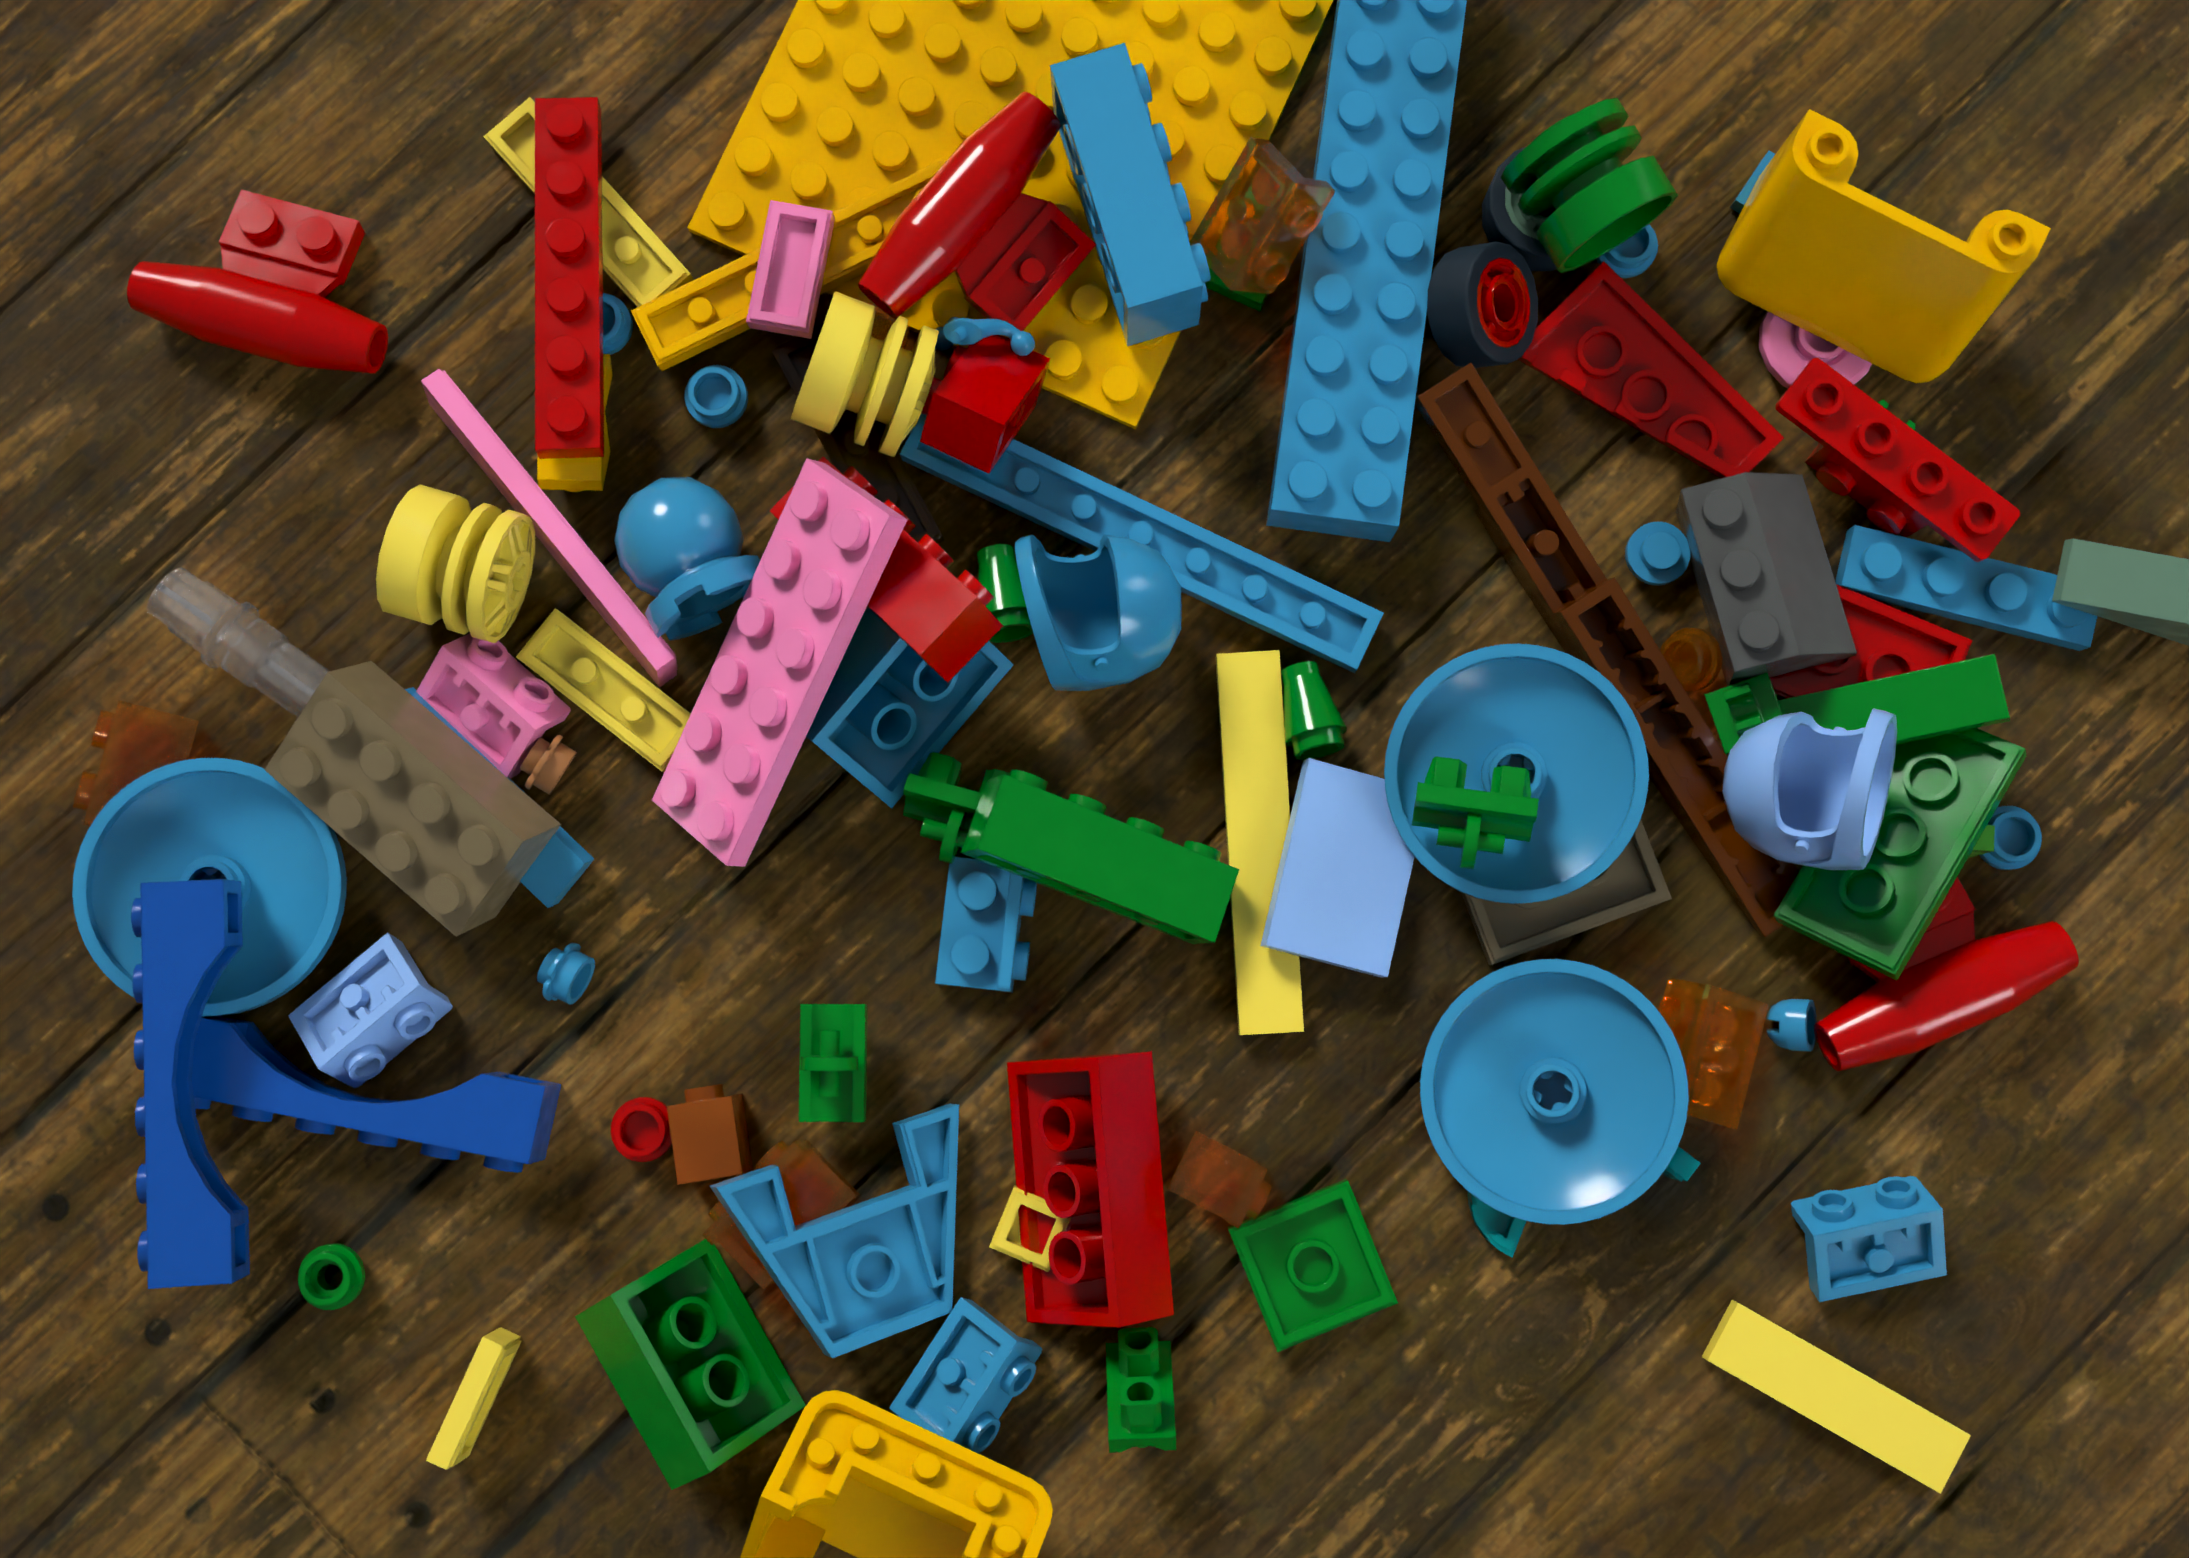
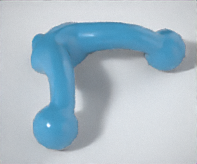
[935,317,1035,356]

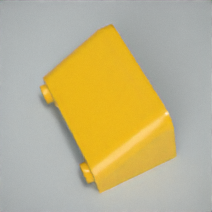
[1717,109,2051,383]
[740,1390,1053,1558]

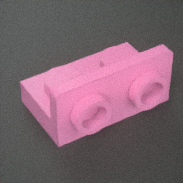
[416,634,571,779]

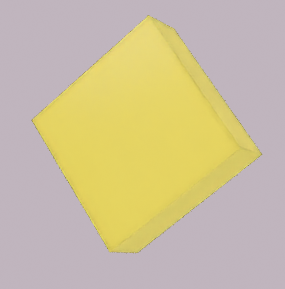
[989,1185,1071,1272]

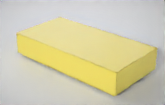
[426,1327,522,1470]

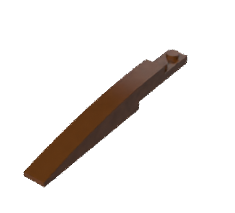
[1415,363,1799,937]

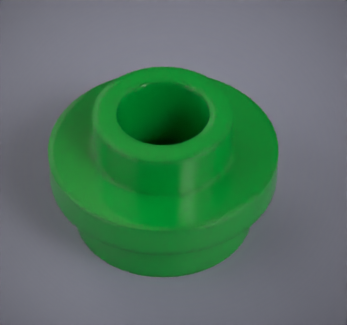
[298,1243,365,1310]

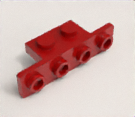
[1775,358,2020,562]

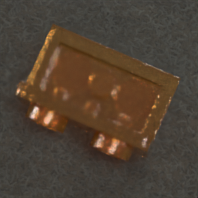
[702,1139,860,1290]

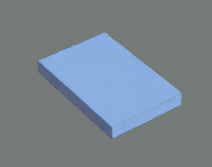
[1260,758,1414,978]

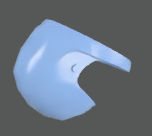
[1722,708,1897,870]

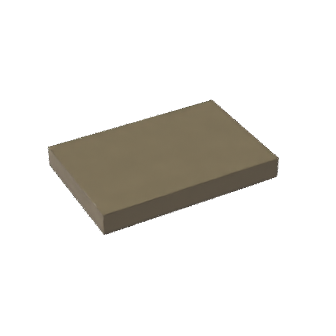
[1461,819,1672,965]

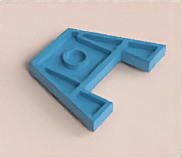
[710,1103,959,1358]

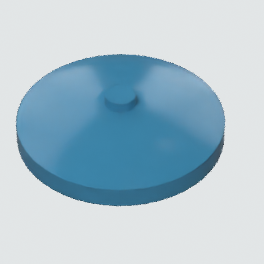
[1384,643,1649,904]
[72,758,347,1016]
[1420,959,1689,1225]

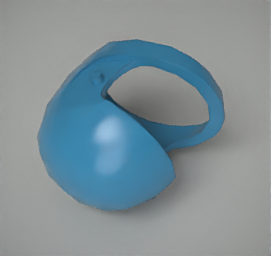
[1015,534,1182,691]

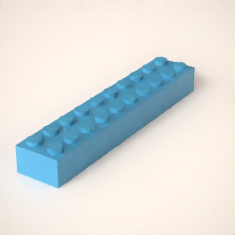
[1266,0,1467,542]

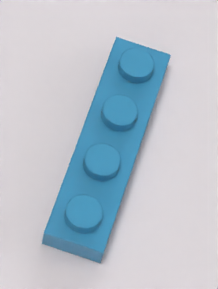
[1835,525,2097,651]

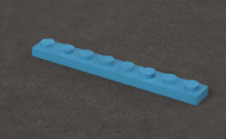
[900,414,1384,673]

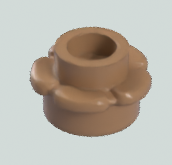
[520,735,577,795]

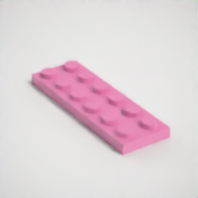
[652,458,907,867]

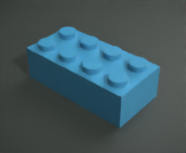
[1050,43,1211,347]

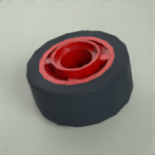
[1427,242,1538,368]

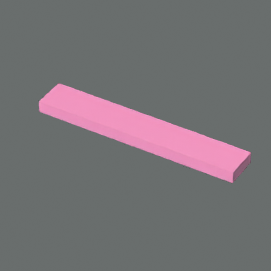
[421,369,678,688]

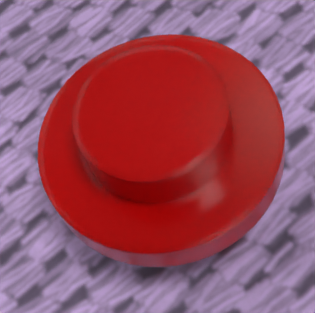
[611,1097,672,1162]

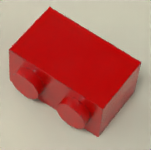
[920,335,1050,474]

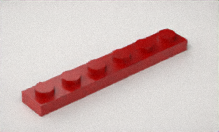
[535,97,604,459]

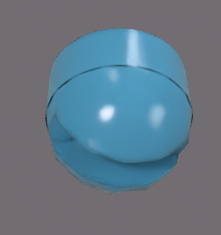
[1766,999,1817,1052]

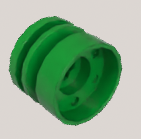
[1501,98,1678,273]

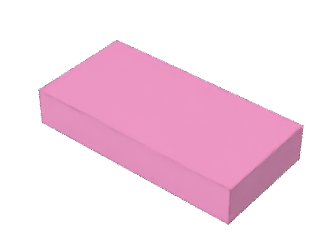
[746,200,835,339]

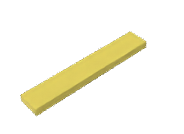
[1215,650,1304,1035]

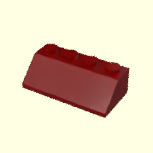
[1007,1051,1174,1328]

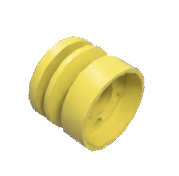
[790,291,939,457]
[376,485,535,643]

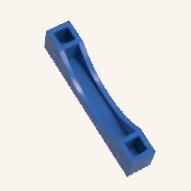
[131,879,250,1289]
[192,1016,561,1173]

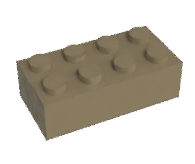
[264,661,561,937]

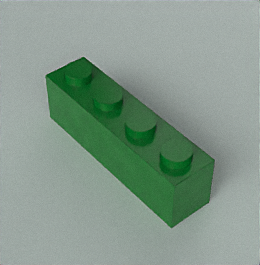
[961,770,1239,944]

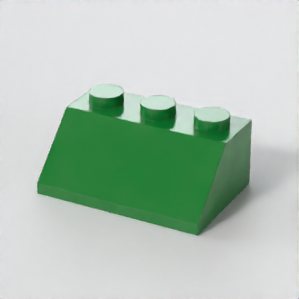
[575,1236,806,1490]

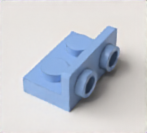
[288,932,453,1088]

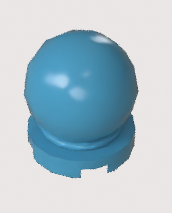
[614,477,760,640]

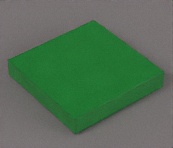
[1227,1179,1398,1352]

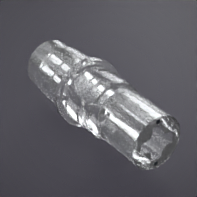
[146,567,330,718]

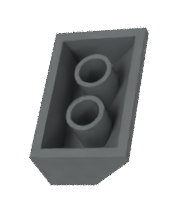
[1676,472,1857,686]

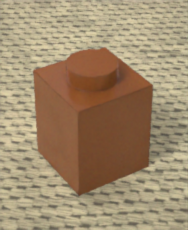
[667,1084,753,1185]

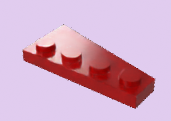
[1517,261,1784,479]

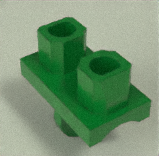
[903,752,1010,864]
[1412,756,1539,869]
[799,1004,867,1122]
[1106,1327,1176,1453]

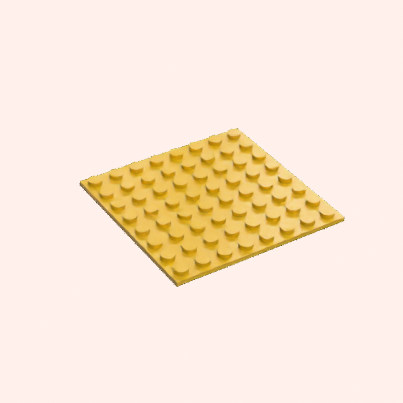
[687,0,1334,430]

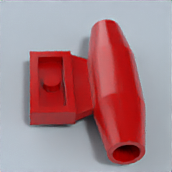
[858,91,1096,340]
[127,189,388,374]
[1814,877,2079,1071]

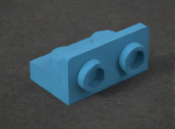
[935,857,1037,992]
[1791,1176,1947,1302]
[889,1297,1042,1453]

